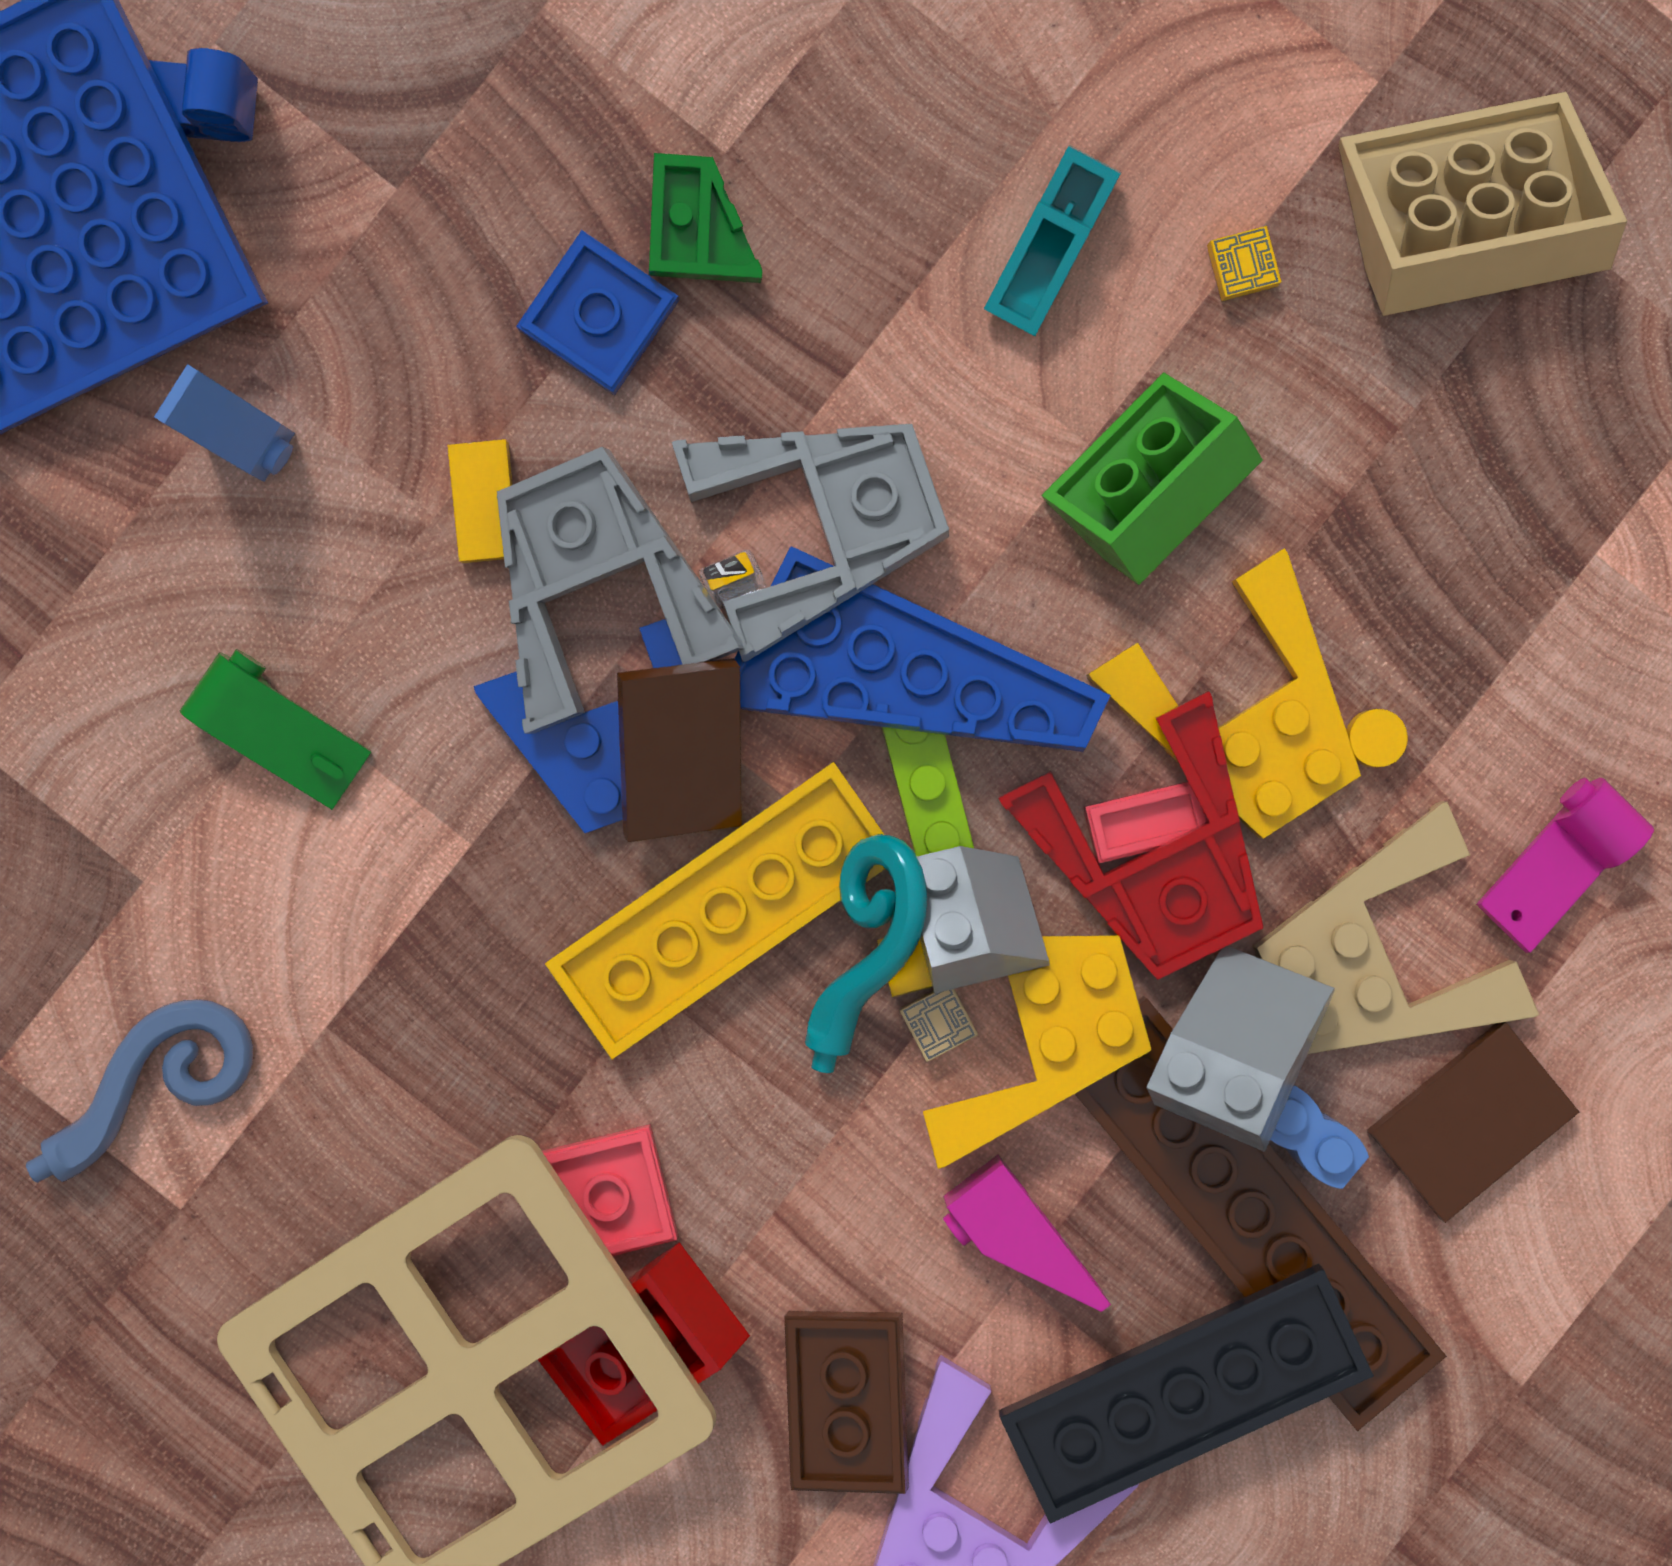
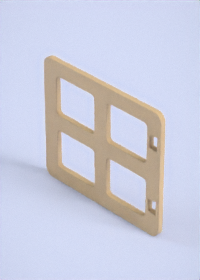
[217,1135,716,1566]

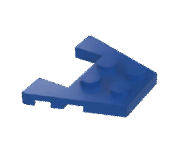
[474,619,683,833]

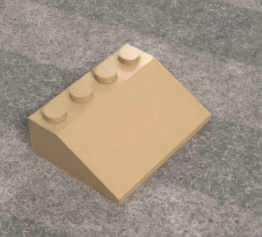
[1339,92,1627,316]

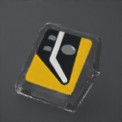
[699,550,767,609]

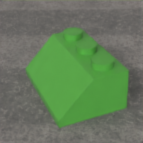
[1041,372,1263,585]

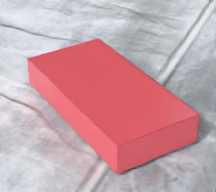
[1083,781,1208,863]

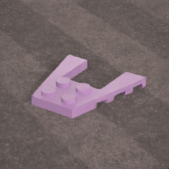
[873,1355,1139,1566]

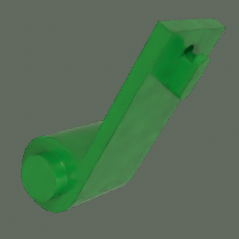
[179,649,371,810]

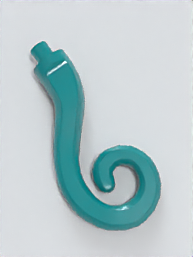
[805,834,927,1073]

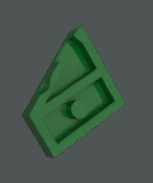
[649,153,762,283]

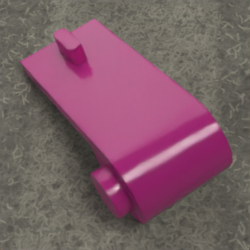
[1476,778,1654,953]

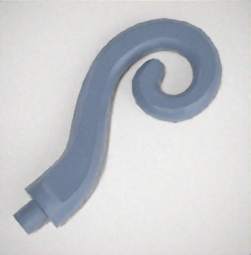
[26,999,253,1183]

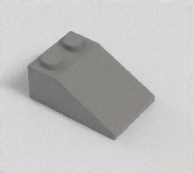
[1146,946,1335,1152]

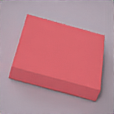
[542,1124,678,1256]

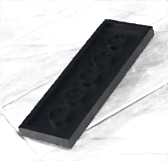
[999,1264,1374,1524]

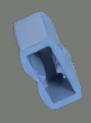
[1270,1085,1369,1189]

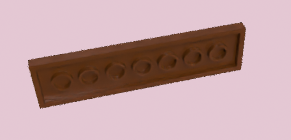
[1075,996,1447,1432]

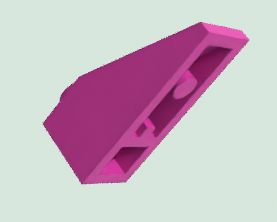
[943,1154,1111,1312]

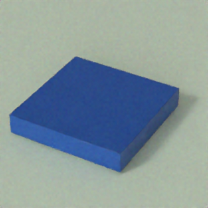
[516,230,679,396]

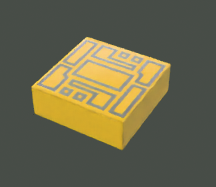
[1207,226,1281,301]

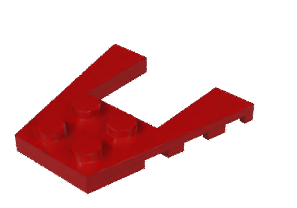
[998,691,1264,980]

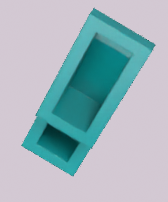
[984,145,1122,336]

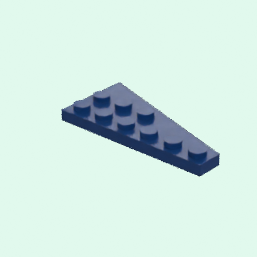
[734,546,1111,752]

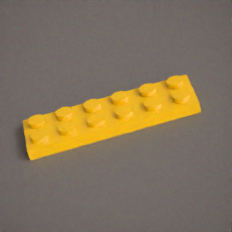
[545,762,885,1059]

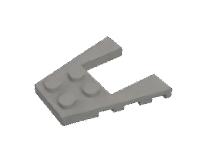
[672,424,949,662]
[497,447,745,734]

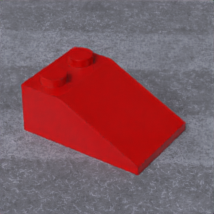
[538,1242,750,1446]

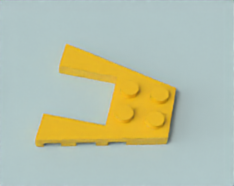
[1086,548,1361,839]
[877,935,1152,1169]

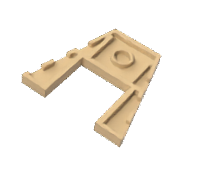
[1253,801,1539,1054]

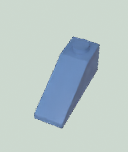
[154,364,295,482]

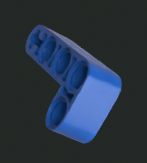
[149,48,258,142]

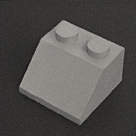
[917,846,1049,994]

